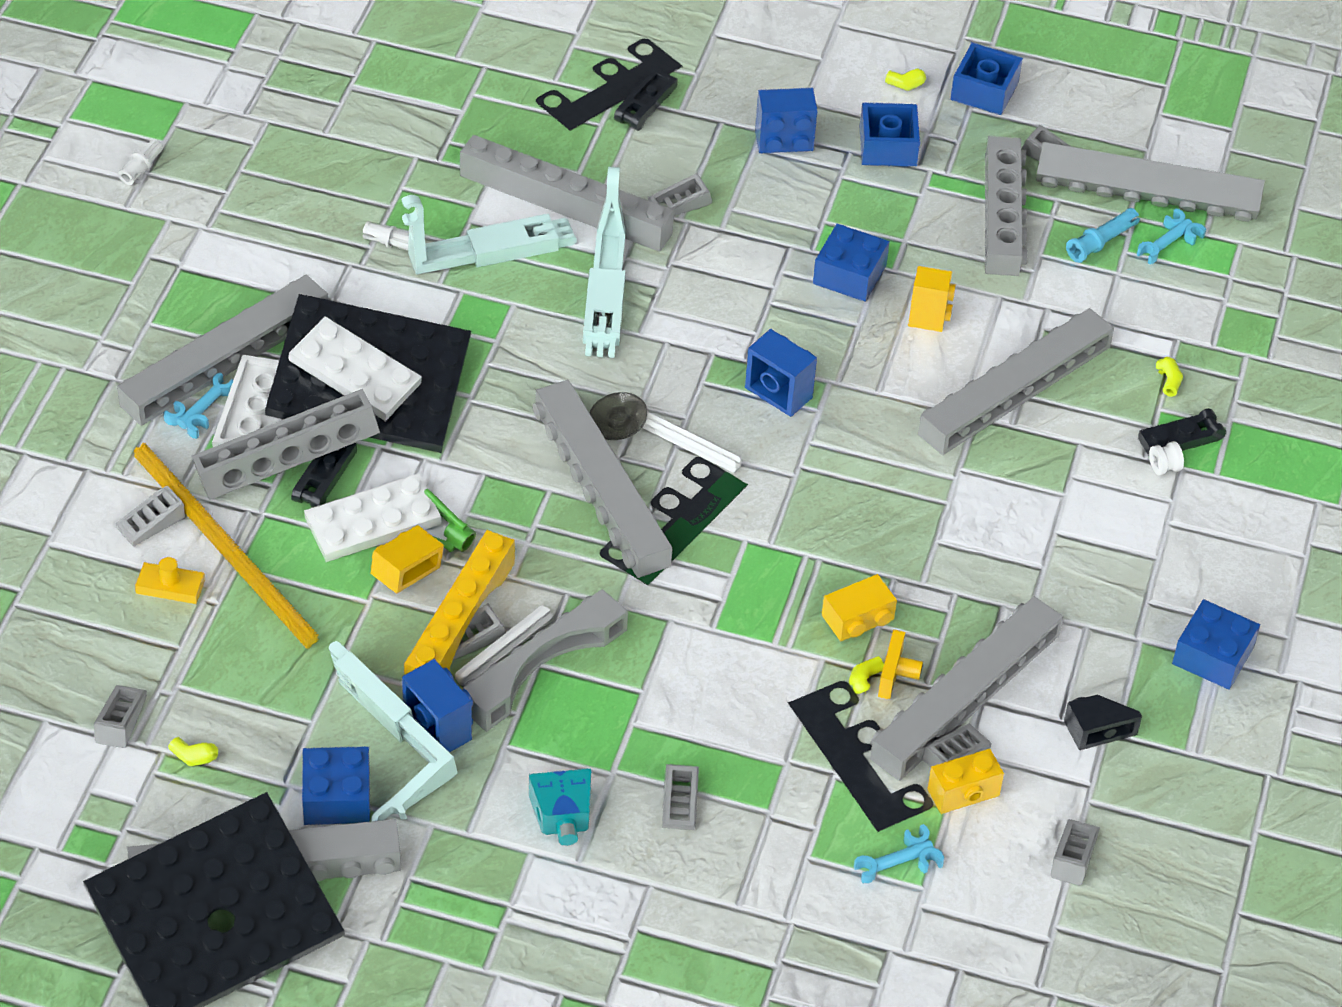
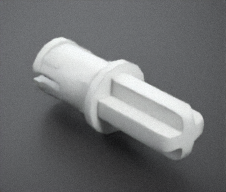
[118,139,163,185]
[363,221,409,250]

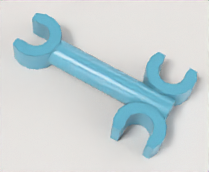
[1137,208,1206,264]
[163,373,233,439]
[854,824,944,884]

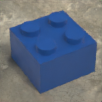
[950,42,1023,116]
[755,88,818,153]
[859,103,920,166]
[813,223,890,302]
[745,329,817,417]
[1172,599,1261,690]
[402,659,473,753]
[302,746,370,825]

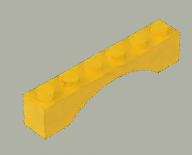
[404,530,515,675]

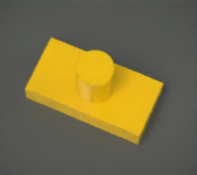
[135,557,205,604]
[878,629,923,700]

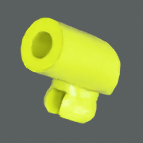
[885,68,926,91]
[1156,356,1183,397]
[848,656,884,694]
[168,737,218,766]

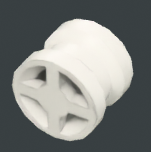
[1149,441,1184,475]

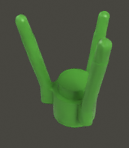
[424,489,476,553]

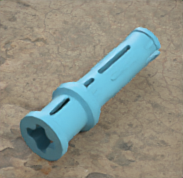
[1066,208,1140,263]

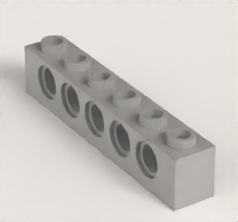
[985,136,1027,276]
[192,389,380,500]

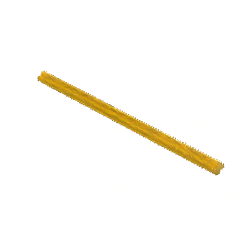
[134,443,319,649]

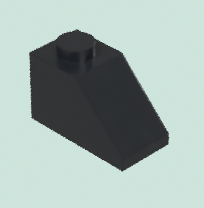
[1064,694,1142,751]

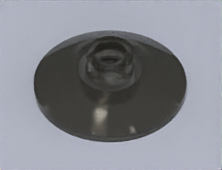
[589,392,648,440]

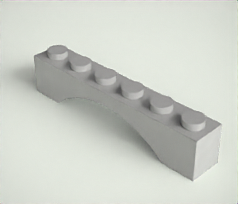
[462,589,628,732]

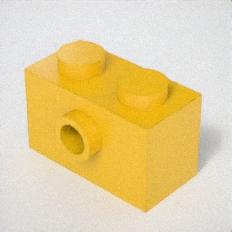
[908,266,956,332]
[370,525,444,594]
[822,574,897,642]
[927,748,1004,814]

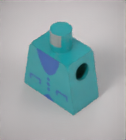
[529,768,591,846]

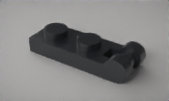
[614,68,678,131]
[1138,408,1226,456]
[291,443,357,508]

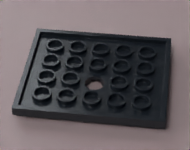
[265,294,471,453]
[83,792,345,1007]

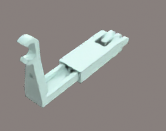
[583,167,626,358]
[401,195,577,275]
[329,641,458,822]

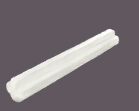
[635,409,742,473]
[455,606,553,686]

